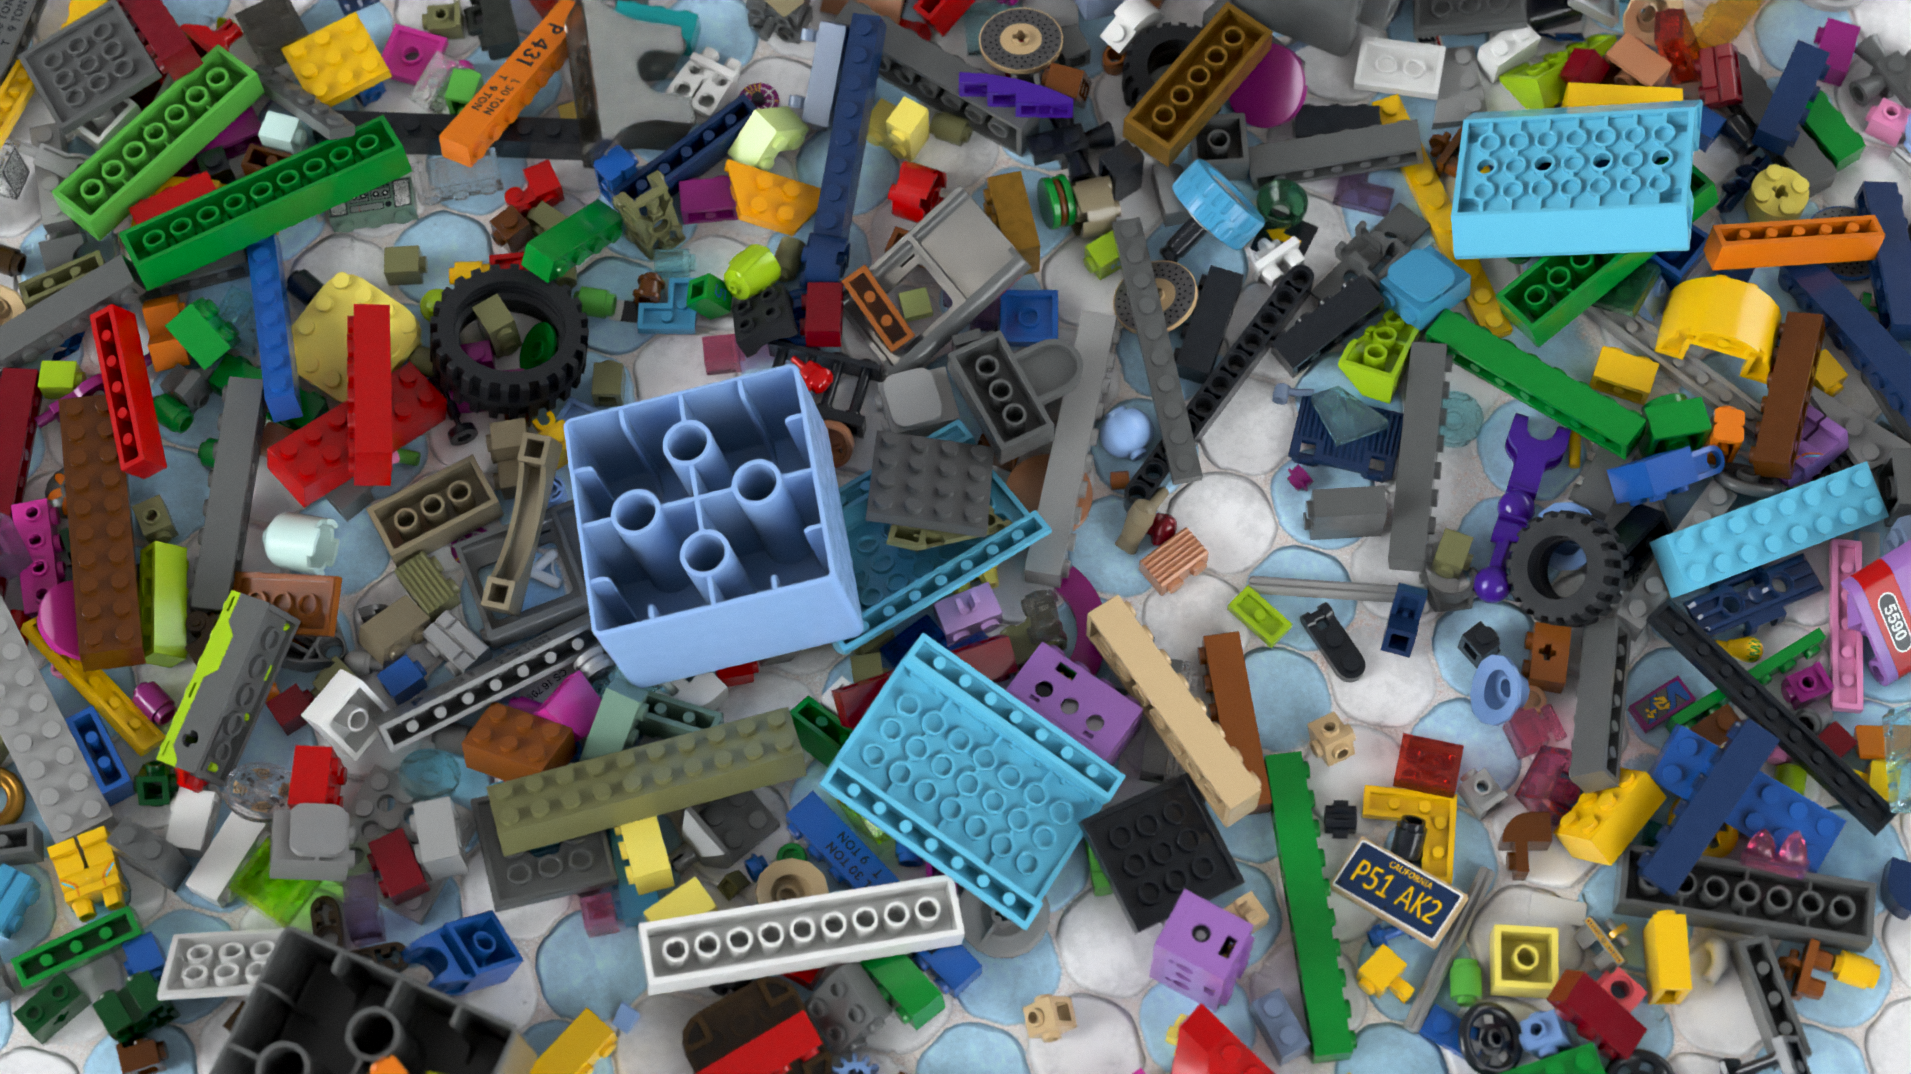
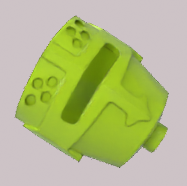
[724,244,781,300]

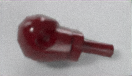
[1146,513,1177,546]

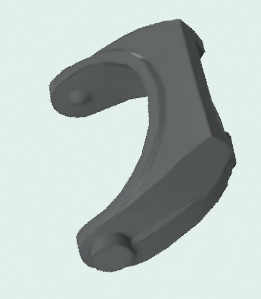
[1419,567,1478,612]

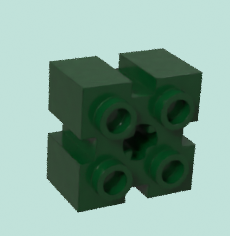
[91,969,181,1047]

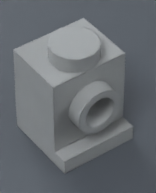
[1457,768,1508,821]

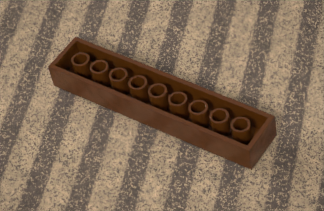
[58,394,146,672]

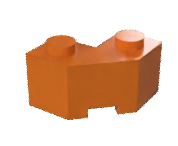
[142,294,192,372]

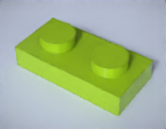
[1227,585,1292,648]

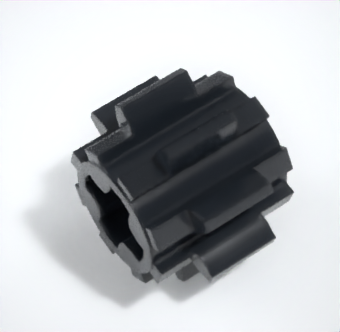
[1324,800,1357,839]

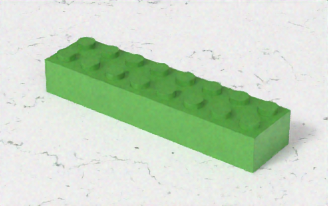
[51,44,265,241]

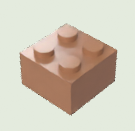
[1600,32,1672,87]

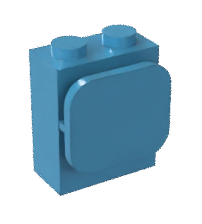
[1379,245,1471,331]

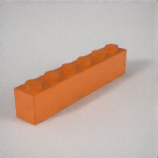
[1703,215,1886,271]

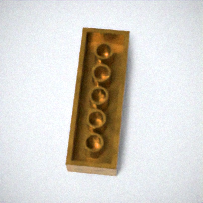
[1123,2,1273,167]

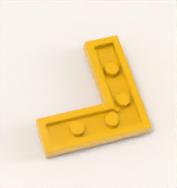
[1362,785,1457,885]

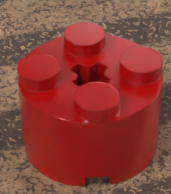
[888,161,947,223]

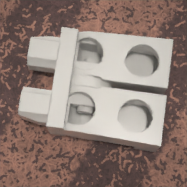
[664,46,742,125]

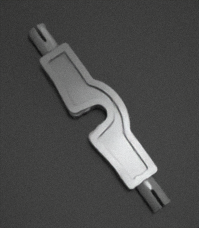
[17,140,90,179]

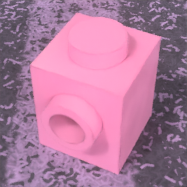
[1864,97,1911,147]

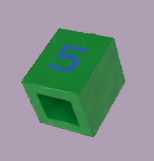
[686,273,733,320]

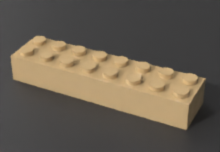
[1086,595,1262,828]

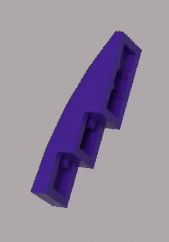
[959,72,1073,118]

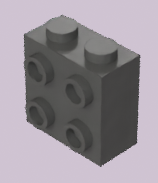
[803,961,894,1055]

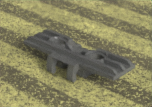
[1310,202,1430,301]

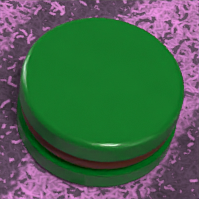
[1037,174,1076,230]

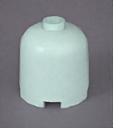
[262,512,339,575]

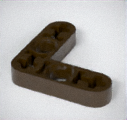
[310,896,409,973]

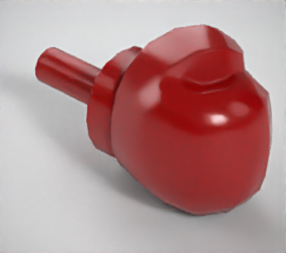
[791,356,834,394]

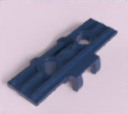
[1683,553,1824,637]

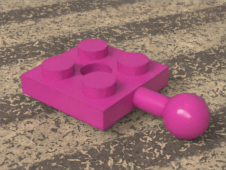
[381,24,475,90]

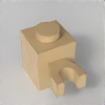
[1223,891,1269,934]

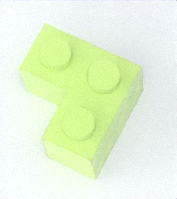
[727,106,810,171]

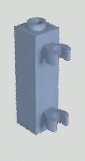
[788,21,851,131]

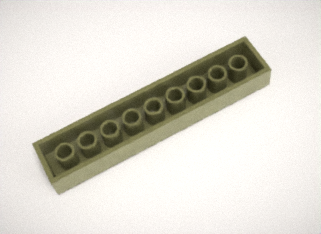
[486,707,807,857]

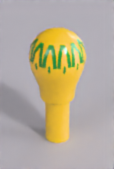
[1714,636,1764,663]

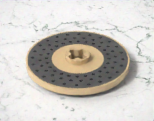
[979,8,1063,74]
[1113,260,1198,334]

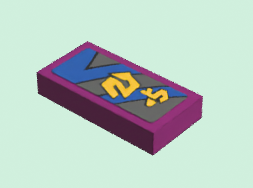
[1627,676,1696,734]

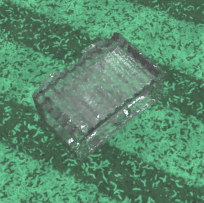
[408,50,469,114]

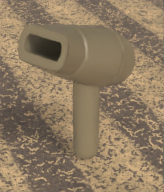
[1115,487,1169,555]

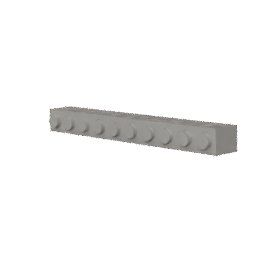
[1024,310,1121,588]

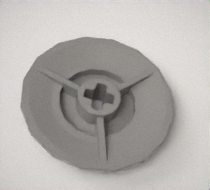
[959,889,1050,958]

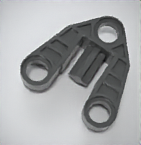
[280,620,349,673]

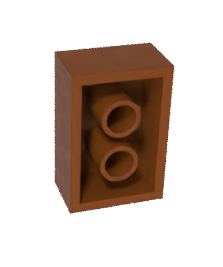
[462,702,577,781]

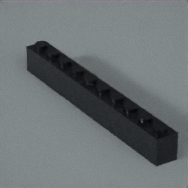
[312,110,600,161]

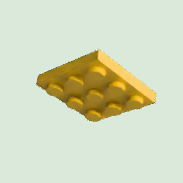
[281,12,392,108]

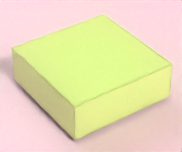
[898,287,933,322]

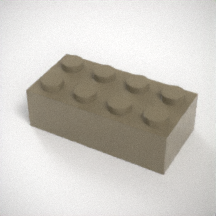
[366,454,504,568]

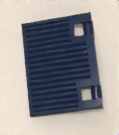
[1288,393,1404,483]

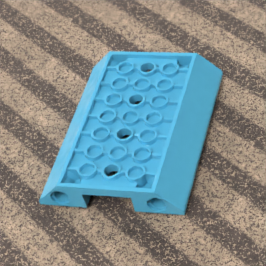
[1451,100,1703,260]

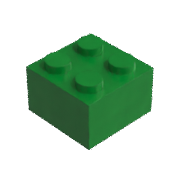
[165,297,242,371]

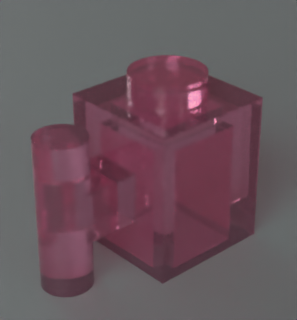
[1502,704,1567,760]

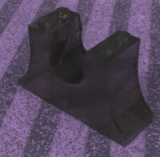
[564,0,697,169]

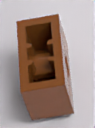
[1521,622,1572,694]

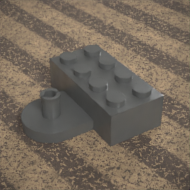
[947,330,1083,465]

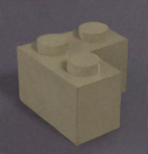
[486,418,530,500]

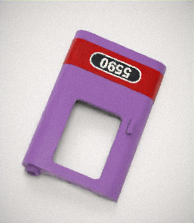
[1840,539,1911,686]

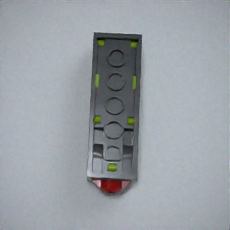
[156,590,301,793]

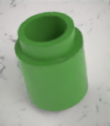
[573,286,617,319]
[1450,958,1482,1007]

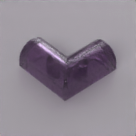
[1332,172,1395,217]

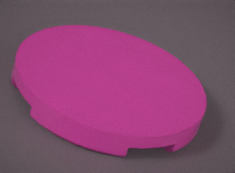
[36,580,81,661]

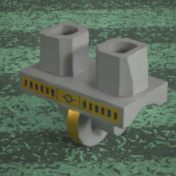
[1573,915,1630,973]

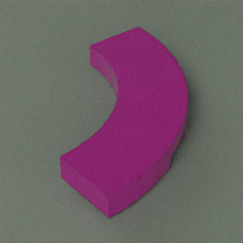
[1054,566,1103,677]

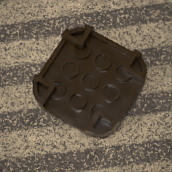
[682,977,833,1074]

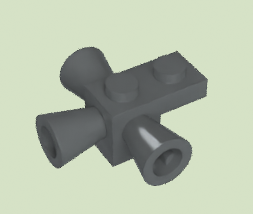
[1849,34,1911,110]

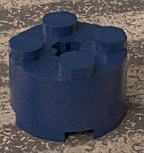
[799,232,851,289]

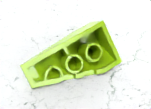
[1498,34,1617,109]
[1338,309,1422,404]

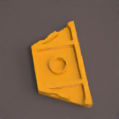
[724,159,821,237]

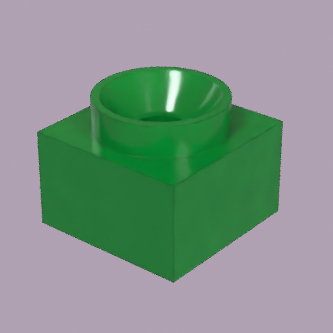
[1638,393,1712,458]

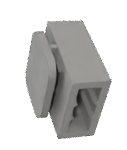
[873,366,960,437]
[270,803,355,881]

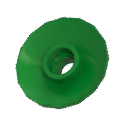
[519,322,557,370]

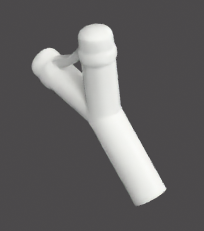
[530,548,562,589]

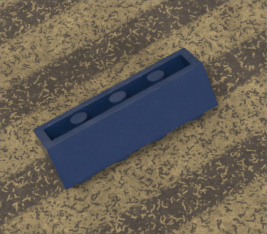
[1751,40,1831,156]

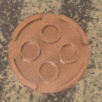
[1006,454,1093,531]

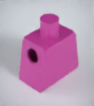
[533,670,602,742]

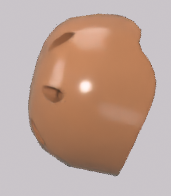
[824,420,855,468]

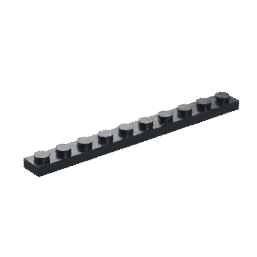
[1645,598,1898,836]

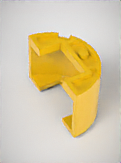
[1654,274,1782,384]

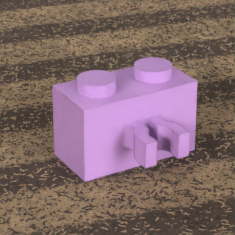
[933,582,1003,645]

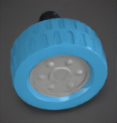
[1159,159,1265,263]

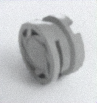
[573,645,620,688]

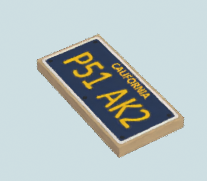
[1330,836,1469,949]

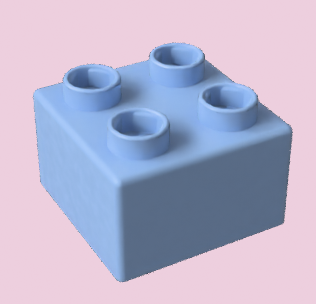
[564,364,864,689]

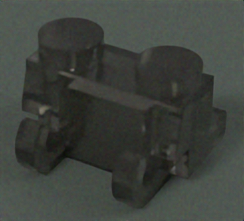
[1021,589,1067,644]

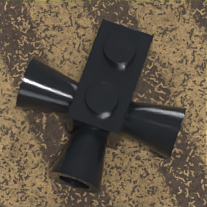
[1027,113,1116,183]

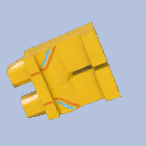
[47,826,128,922]

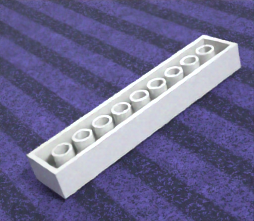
[638,875,965,996]

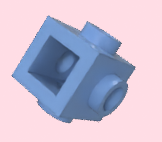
[1519,1009,1574,1060]

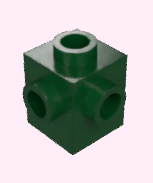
[133,760,179,807]

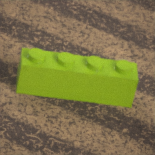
[139,541,189,668]

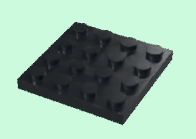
[1078,772,1245,935]

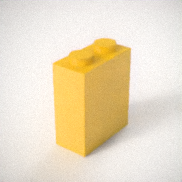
[1642,910,1692,1005]

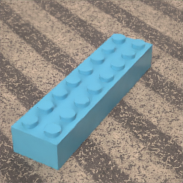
[1649,461,1889,599]

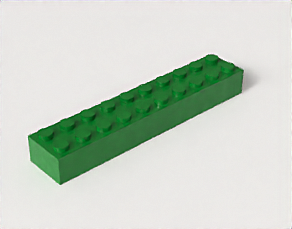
[118,115,413,291]

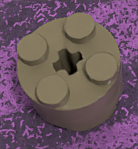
[1070,176,1121,239]

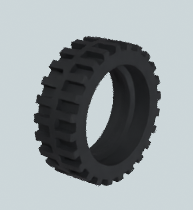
[430,264,589,420]

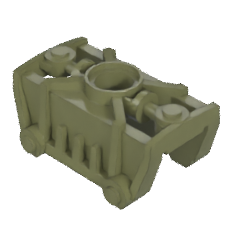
[612,170,686,261]

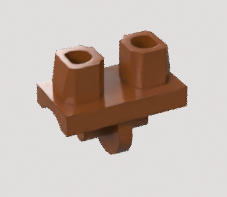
[1429,124,1463,178]
[1778,938,1834,1001]

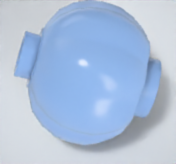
[1100,406,1154,461]

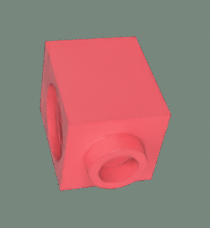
[1596,967,1648,1013]

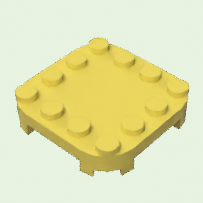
[291,272,423,404]

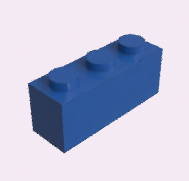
[65,705,137,807]

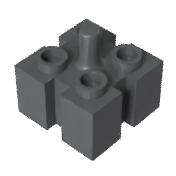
[746,0,813,44]

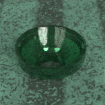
[1256,179,1308,229]

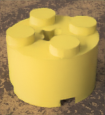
[1744,164,1809,223]

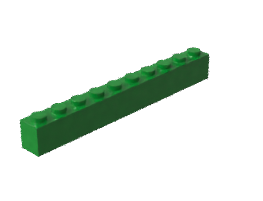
[1264,751,1357,1064]

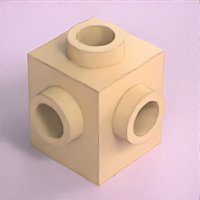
[1307,711,1356,767]
[1023,994,1077,1043]

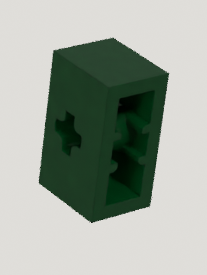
[13,971,92,1045]

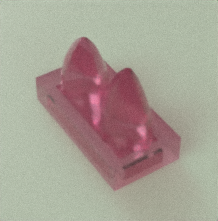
[1740,828,1811,880]

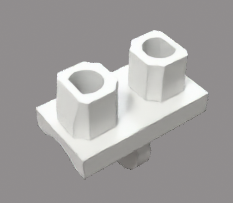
[1252,236,1305,288]

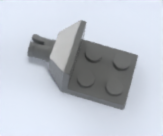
[667,790,781,876]

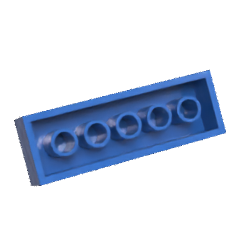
[1647,723,1847,873]

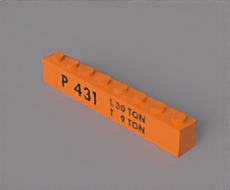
[439,0,594,168]

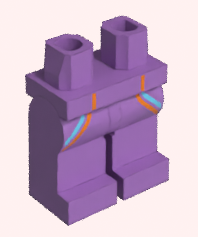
[1778,405,1849,488]

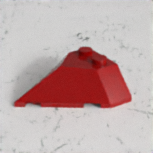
[1171,1003,1275,1074]

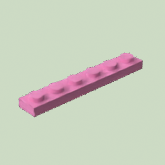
[1829,538,1864,714]

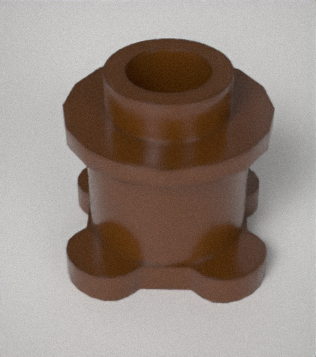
[632,272,666,306]

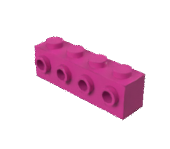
[11,498,66,619]

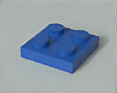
[1000,290,1058,347]

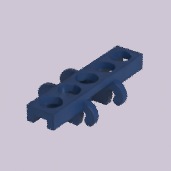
[1716,155,1772,214]

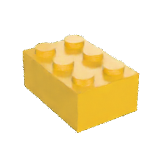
[1553,767,1667,866]

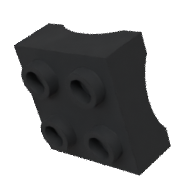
[731,283,799,358]

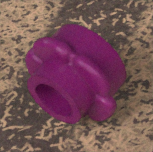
[1287,464,1314,491]

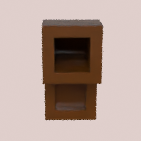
[1498,812,1552,881]

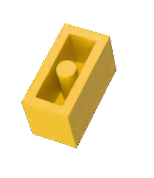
[1589,346,1659,406]

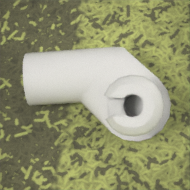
[1701,937,1730,986]

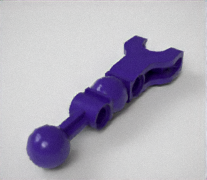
[1473,413,1571,604]

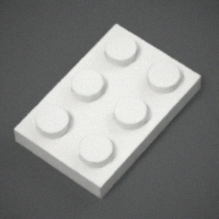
[1354,36,1446,100]

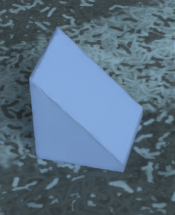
[612,1001,640,1034]

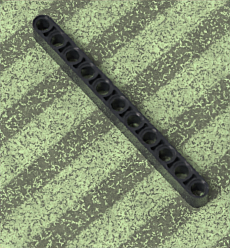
[1123,264,1314,513]

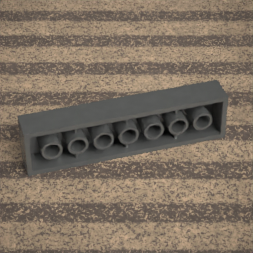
[833,0,1039,157]
[1612,844,1877,953]

